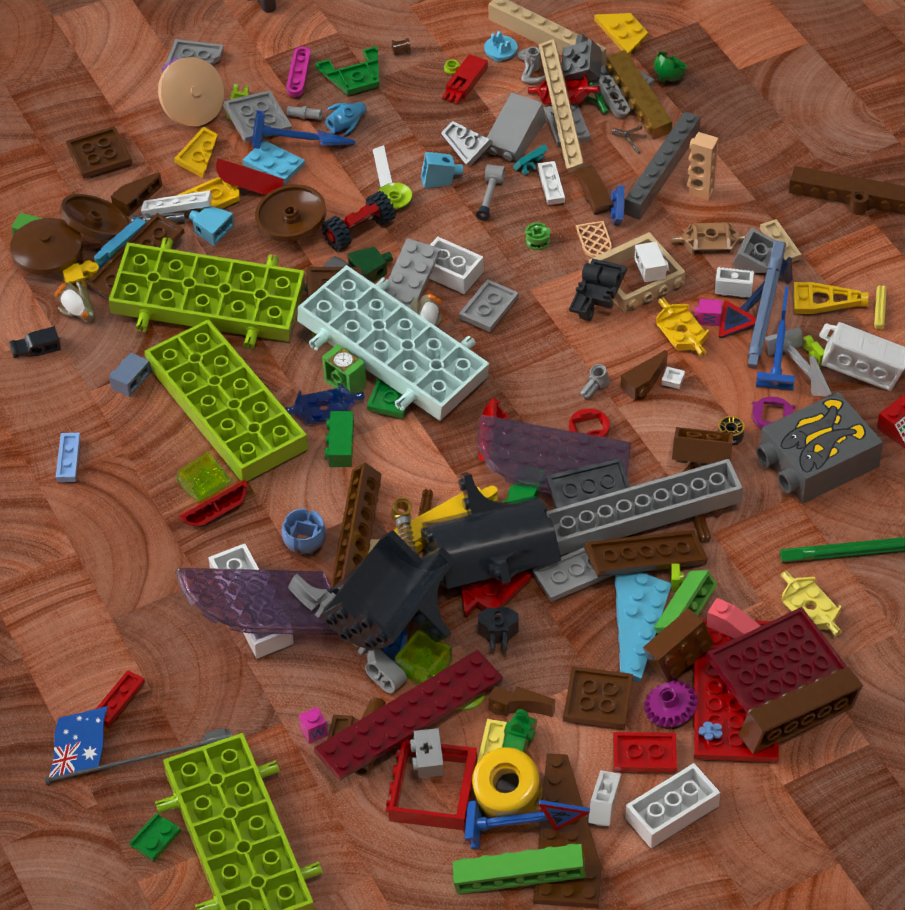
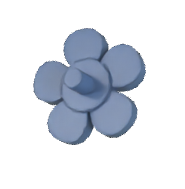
[699,722,722,740]

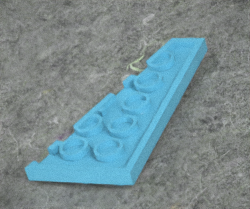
[615,572,671,682]

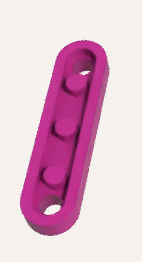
[286,46,311,97]

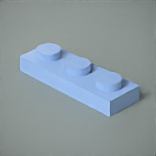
[56,433,81,482]

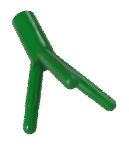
[585,82,609,115]

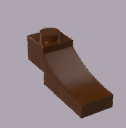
[488,686,555,717]

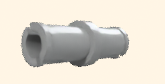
[287,106,323,120]

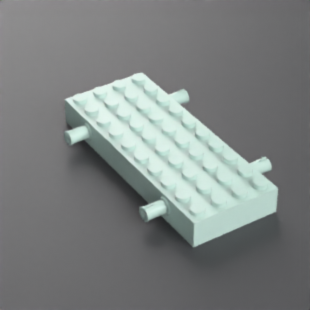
[297,265,489,421]

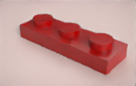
[96,670,145,727]

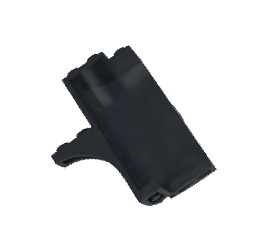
[421,472,561,589]
[320,530,456,651]

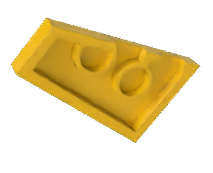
[174,127,218,178]

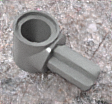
[580,364,610,399]

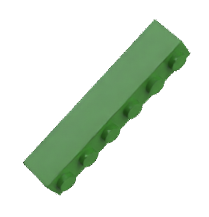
[453,844,586,895]

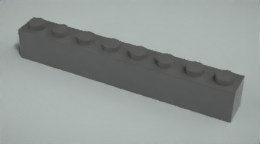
[624,112,700,220]

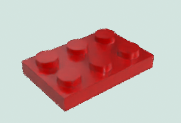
[613,732,677,773]

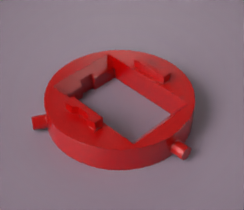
[566,408,610,444]

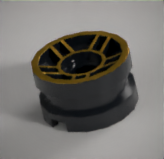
[718,416,745,446]

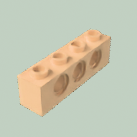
[687,132,718,200]

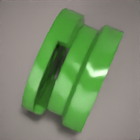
[525,222,550,250]

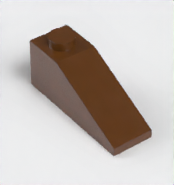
[111,172,162,217]
[621,350,668,401]

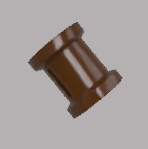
[392,38,411,55]

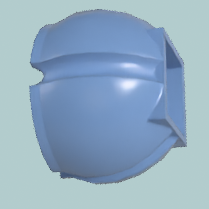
[281,508,326,555]

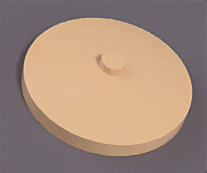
[158,57,224,127]

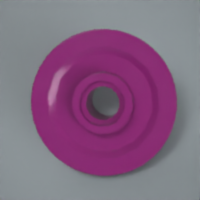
[644,679,698,727]

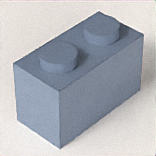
[109,353,151,397]

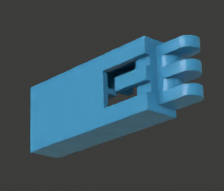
[94,217,146,270]

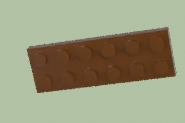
[86,213,185,300]
[584,530,708,577]

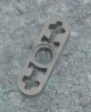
[598,75,630,119]

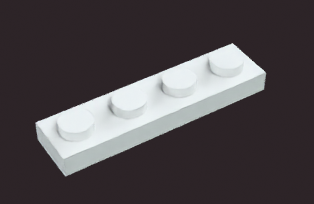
[141,190,212,215]

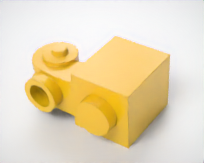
[62,260,99,289]

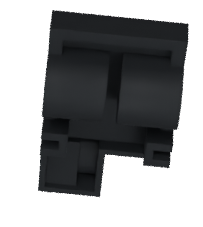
[569,259,627,321]

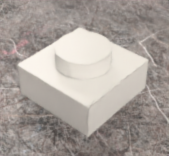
[661,367,685,389]

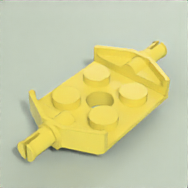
[781,571,842,637]

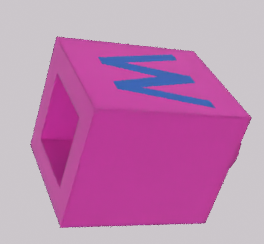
[695,299,722,326]
[299,707,328,744]

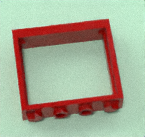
[385,740,477,831]

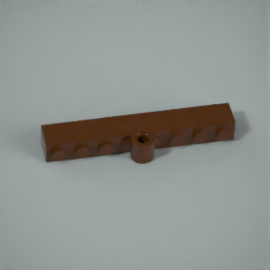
[789,166,905,215]

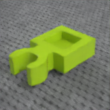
[802,335,824,368]

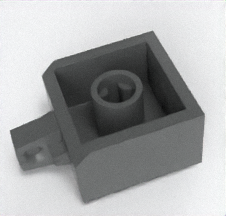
[561,34,602,82]

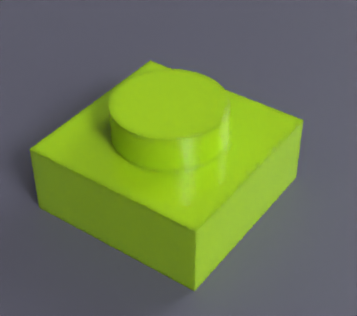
[671,564,684,592]

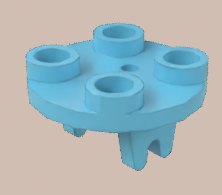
[484,31,518,63]

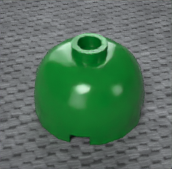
[653,51,688,83]

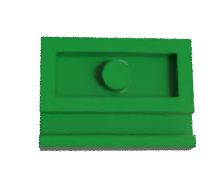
[129,813,181,862]

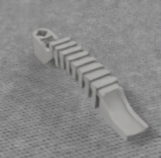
[288,574,407,693]

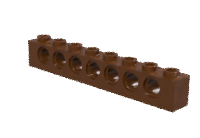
[330,463,382,588]

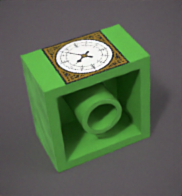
[322,344,366,400]

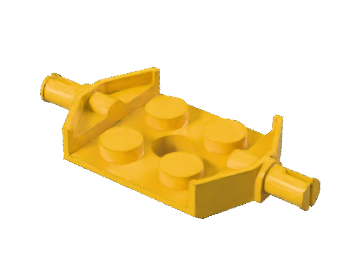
[656,298,709,357]

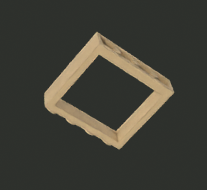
[589,232,686,313]

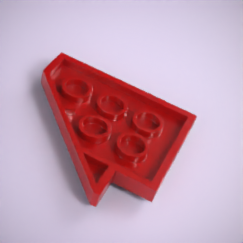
[461,571,531,617]

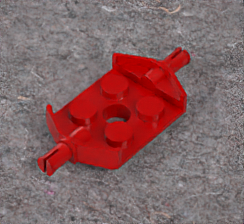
[528,75,600,104]

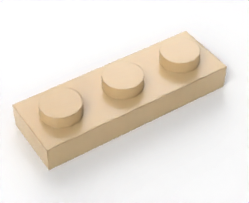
[760,219,802,262]

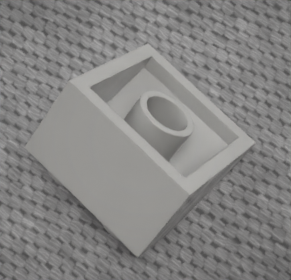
[732,228,775,273]

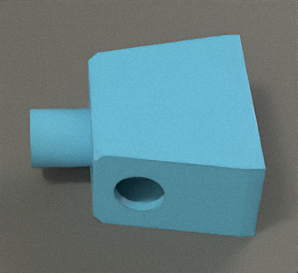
[421,152,463,189]
[189,206,234,246]

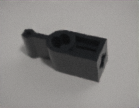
[9,326,61,358]

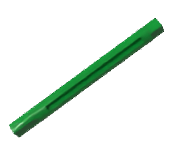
[780,537,905,563]

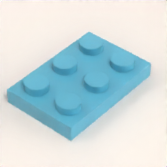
[243,140,305,185]

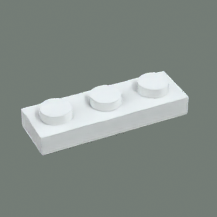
[538,161,565,205]

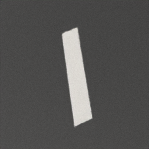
[373,145,392,187]

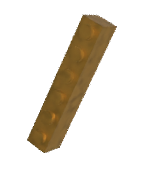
[605,50,672,139]

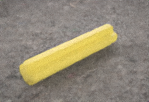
[874,285,887,330]

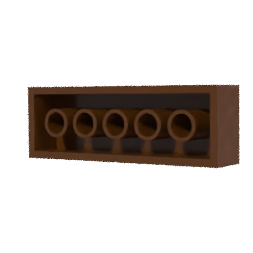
[739,667,863,754]

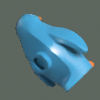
[325,102,367,135]

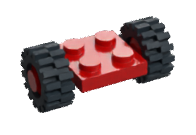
[321,191,396,251]

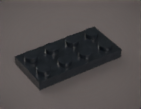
[546,458,630,509]

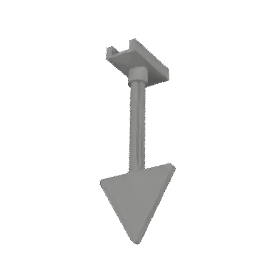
[765,327,831,396]

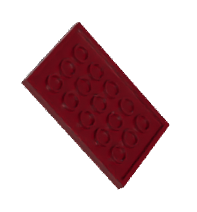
[705,607,847,713]

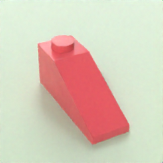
[707,598,761,639]

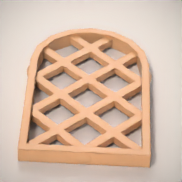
[576,221,612,258]

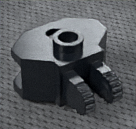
[478,607,519,651]

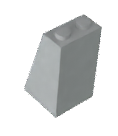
[486,92,546,162]

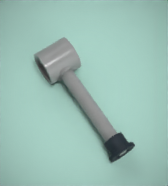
[476,164,505,221]

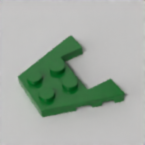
[315,46,379,95]

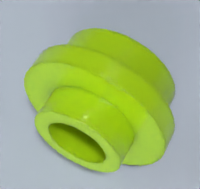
[444,59,460,75]

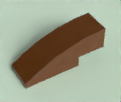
[575,166,612,214]

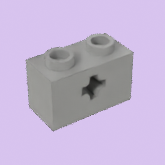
[410,728,444,778]

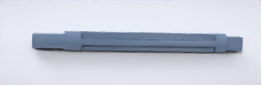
[748,240,786,369]

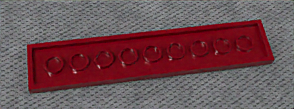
[314,649,503,781]

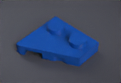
[610,185,625,225]

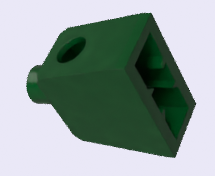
[347,247,393,283]

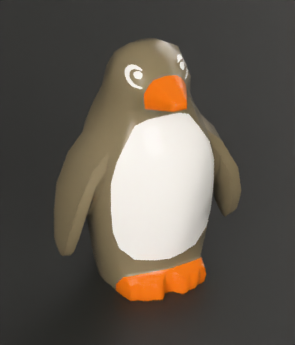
[54,281,96,323]
[411,294,443,326]

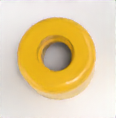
[472,747,543,818]

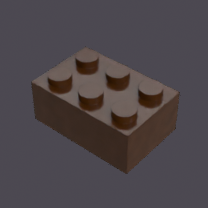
[672,427,733,465]
[643,608,714,683]

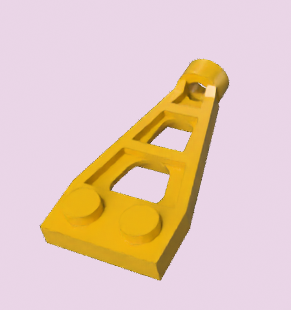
[794,282,868,314]

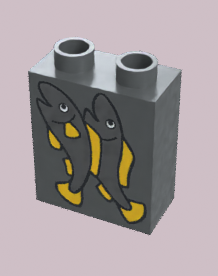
[756,392,883,504]

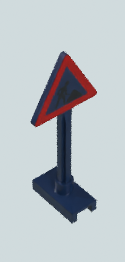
[719,257,793,338]

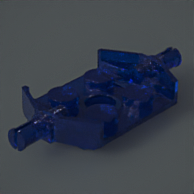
[285,383,365,425]

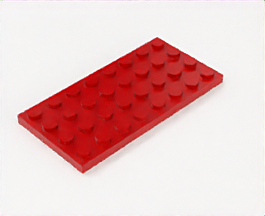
[694,619,779,762]

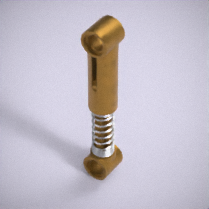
[390,497,420,621]

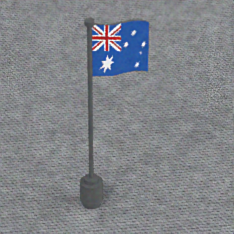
[44,706,232,785]

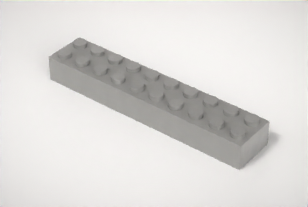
[547,459,743,555]

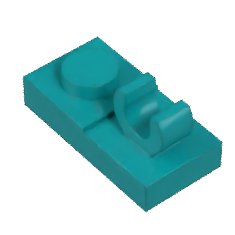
[513,144,548,176]

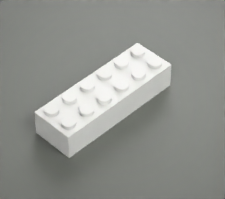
[208,544,294,659]

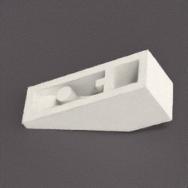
[588,770,621,826]

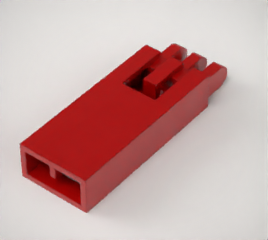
[442,54,488,105]

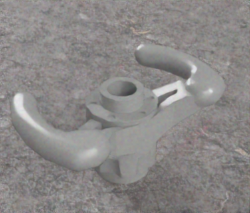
[518,47,546,84]

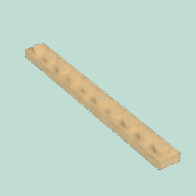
[538,39,585,173]

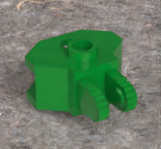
[503,709,537,753]

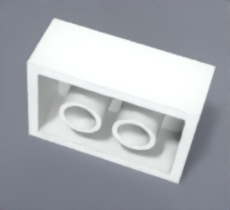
[429,236,484,294]

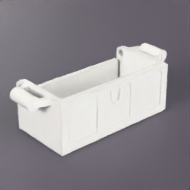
[819,322,905,391]

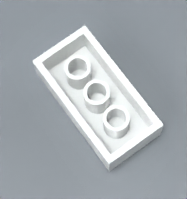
[625,763,720,848]

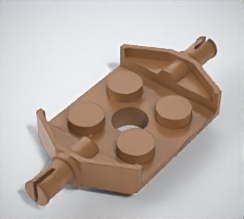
[671,223,746,256]

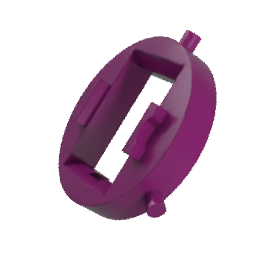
[752,397,796,429]

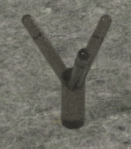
[612,126,647,154]

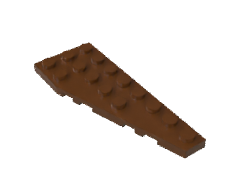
[534,753,602,909]

